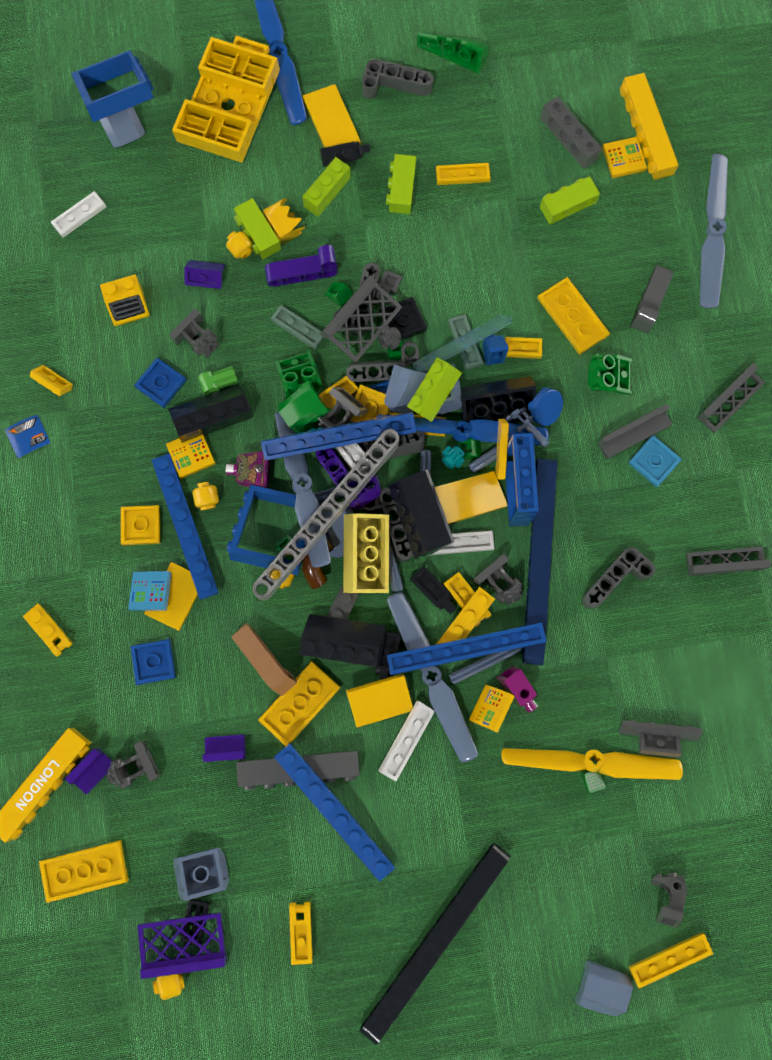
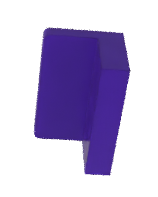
[184,260,225,289]
[203,735,246,762]
[65,748,113,794]

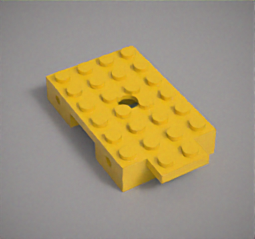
[172,36,280,163]

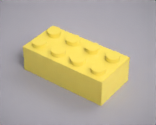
[343,513,389,593]

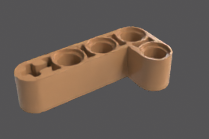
[231,623,297,696]

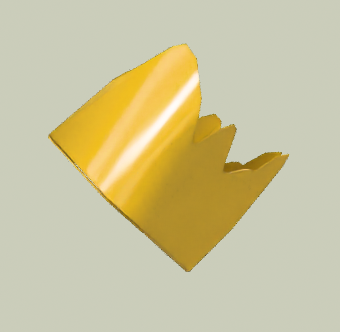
[263,198,305,246]

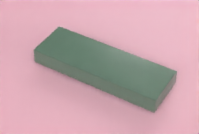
[270,305,324,350]
[448,314,484,371]

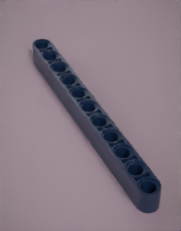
[522,458,557,666]

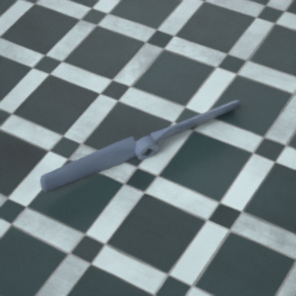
[700,154,728,308]
[275,412,331,567]
[387,592,478,762]

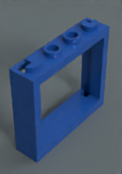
[71,50,154,122]
[506,433,539,527]
[227,485,306,576]

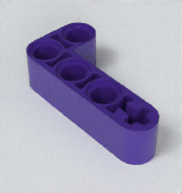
[265,245,338,287]
[316,448,381,509]

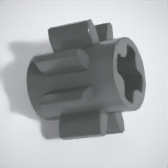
[378,326,401,350]

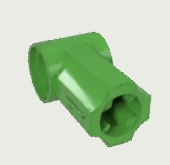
[198,366,238,395]

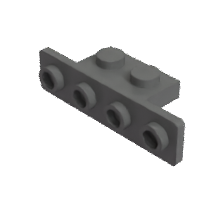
[619,720,702,757]

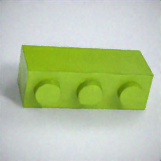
[386,154,416,214]
[302,157,351,217]
[540,176,600,225]
[233,198,281,260]
[407,357,462,422]

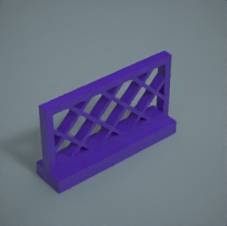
[138,912,227,979]

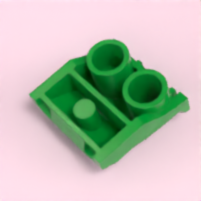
[275,350,322,397]
[588,353,632,395]
[278,380,331,433]

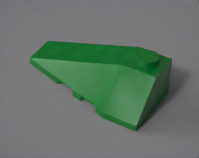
[417,32,489,74]

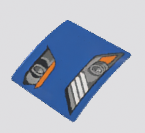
[5,415,50,458]

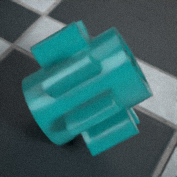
[442,445,465,469]

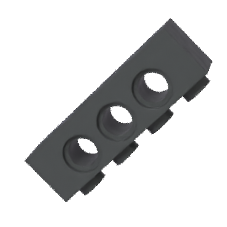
[540,97,602,169]

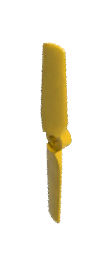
[501,748,683,780]

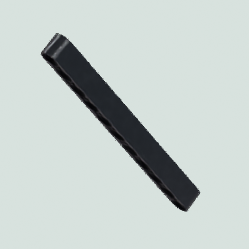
[359,843,511,1045]

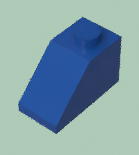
[482,334,508,365]

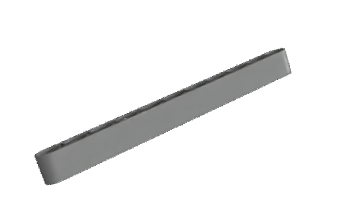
[252,429,399,601]

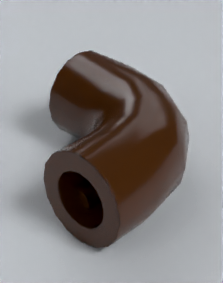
[302,538,333,589]

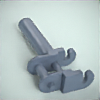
[506,407,550,447]

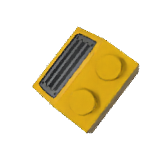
[100,274,150,326]

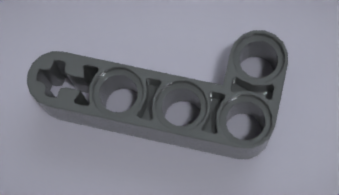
[362,59,433,99]
[333,263,380,336]
[630,265,674,334]
[346,341,419,382]
[358,431,425,459]
[361,488,413,563]
[582,547,655,609]

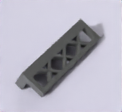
[698,363,765,433]
[598,404,672,460]
[686,547,771,576]

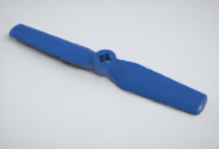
[255,0,307,125]
[376,414,549,445]

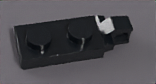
[319,141,370,167]
[410,566,457,615]
[375,631,402,680]

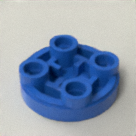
[528,387,563,426]

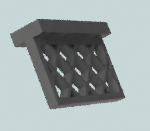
[321,275,402,363]

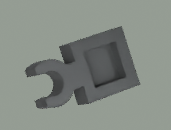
[376,270,402,305]

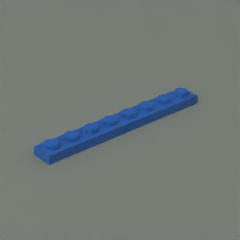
[261,412,416,460]
[152,454,219,600]
[387,623,547,675]
[274,743,395,882]

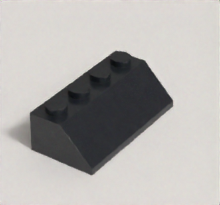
[460,376,536,423]
[168,384,252,443]
[389,469,455,558]
[299,614,386,667]

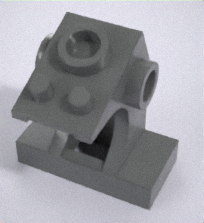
[169,308,220,358]
[318,387,369,429]
[473,554,523,606]
[106,741,161,789]
[651,873,687,928]

